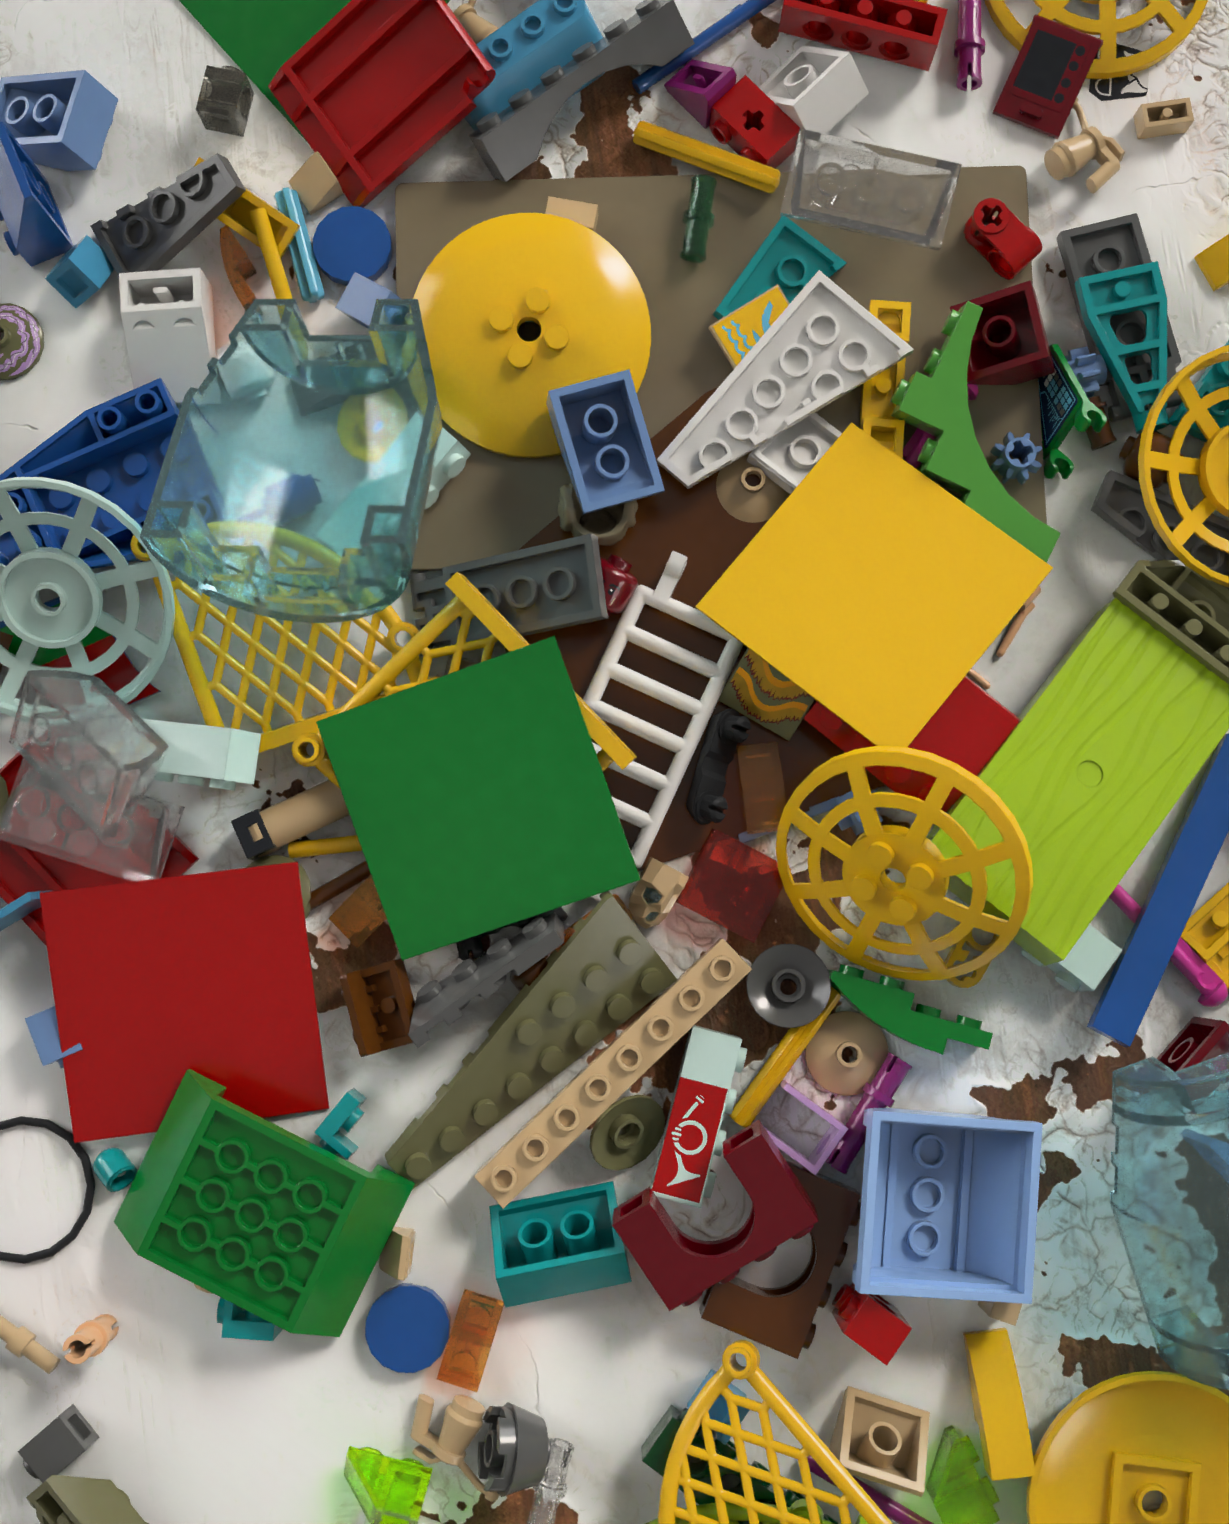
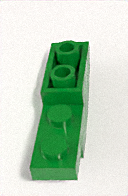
[827,964,993,1055]

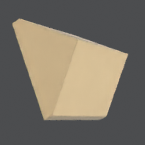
[829,1386,930,1497]

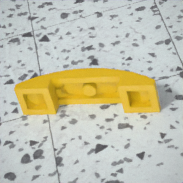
[860,300,911,459]

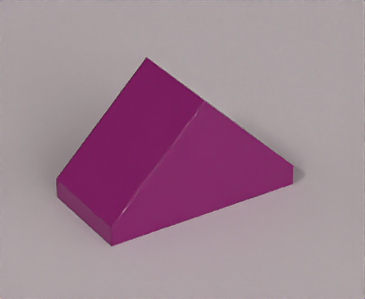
[664,59,737,129]

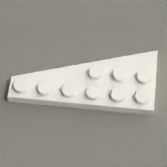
[657,270,914,489]

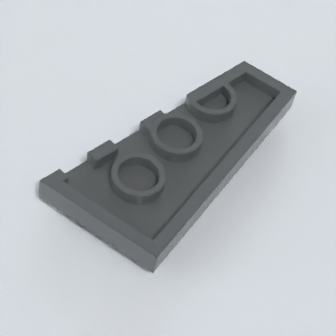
[90,153,246,277]
[1091,470,1229,590]
[408,912,564,1048]

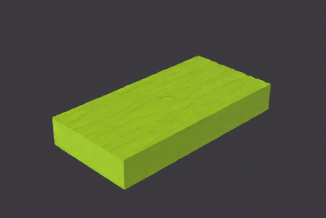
[927,598,1229,966]

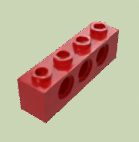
[778,0,948,72]

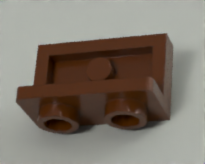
[340,958,415,1057]

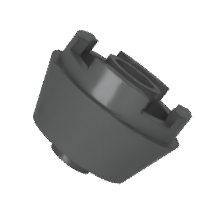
[478,1402,551,1497]

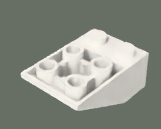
[119,268,218,405]

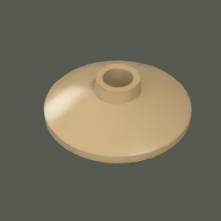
[716,450,790,523]
[805,1011,889,1096]

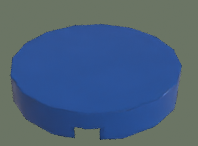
[313,206,393,286]
[365,1283,451,1373]

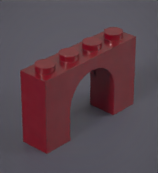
[612,1120,818,1311]

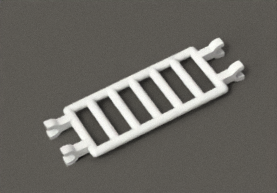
[583,551,743,901]

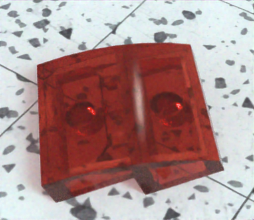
[676,828,792,943]

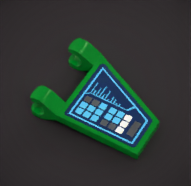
[1038,344,1107,479]

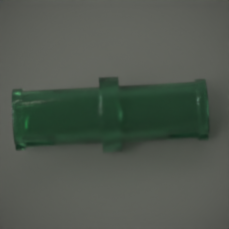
[680,174,717,263]

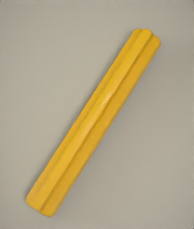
[633,120,781,194]
[729,987,841,1128]

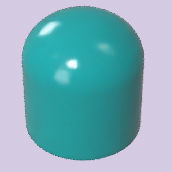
[93,1148,137,1192]

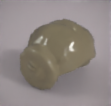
[557,483,638,546]

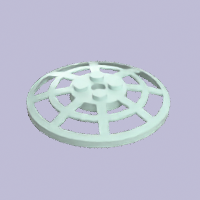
[0,477,176,724]

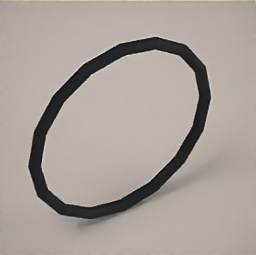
[0,1116,96,1264]

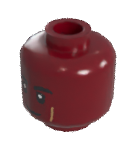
[600,553,638,618]

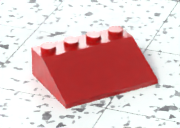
[803,676,1020,825]

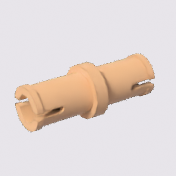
[62,1314,119,1364]

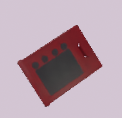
[992,14,1103,139]

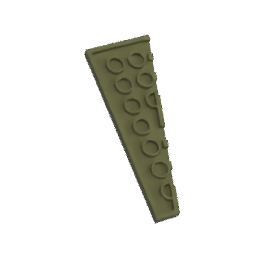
[385,891,677,1190]

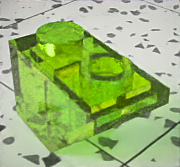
[925,1425,1000,1524]
[344,1446,433,1524]

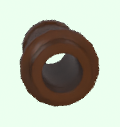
[1086,395,1117,451]

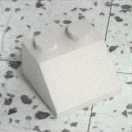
[759,45,869,146]

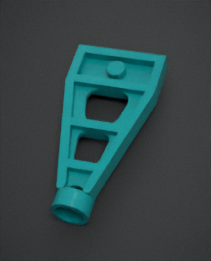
[1074,261,1169,434]

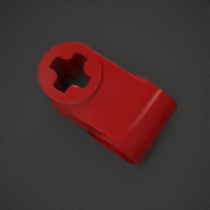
[964,198,1043,280]

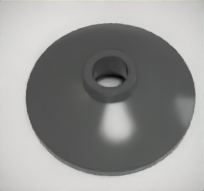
[747,944,831,1028]

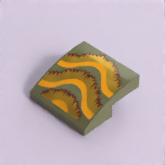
[718,648,815,741]

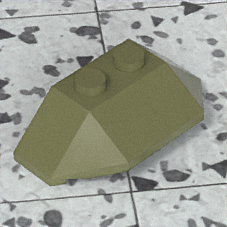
[1112,560,1229,684]
[26,1475,149,1524]

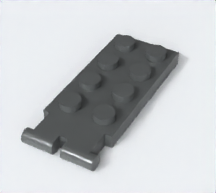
[1056,213,1182,422]
[409,534,608,656]

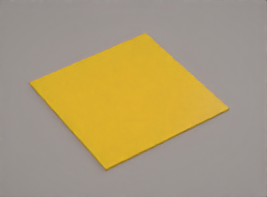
[695,422,1053,747]

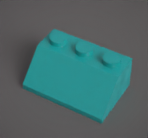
[489,1181,632,1308]

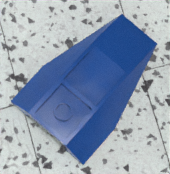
[0,378,225,569]

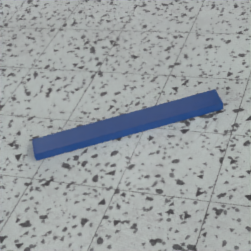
[1087,733,1229,1047]

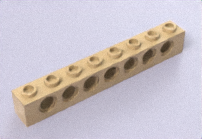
[474,938,752,1209]

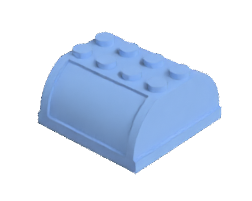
[852,1108,1043,1304]

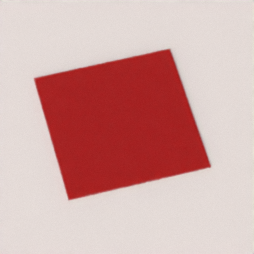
[39,861,329,1143]

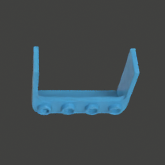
[465,0,605,131]

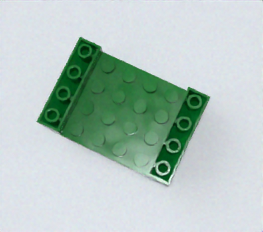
[113,1069,415,1337]

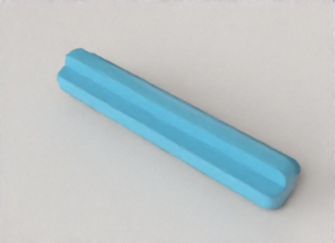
[274,187,325,303]

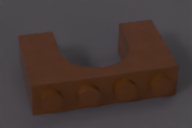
[699,1159,861,1359]

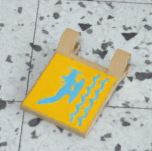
[709,284,790,369]

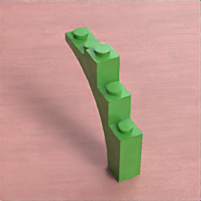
[891,301,1061,563]

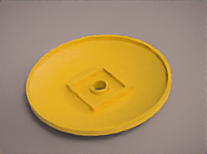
[408,213,651,458]
[1026,1371,1229,1524]

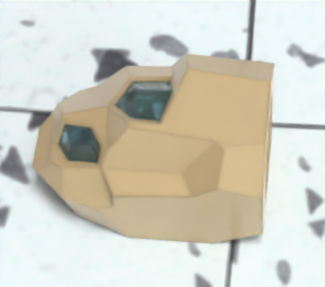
[629,857,689,929]

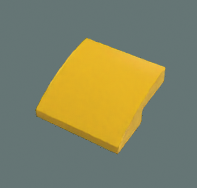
[1180,882,1229,993]

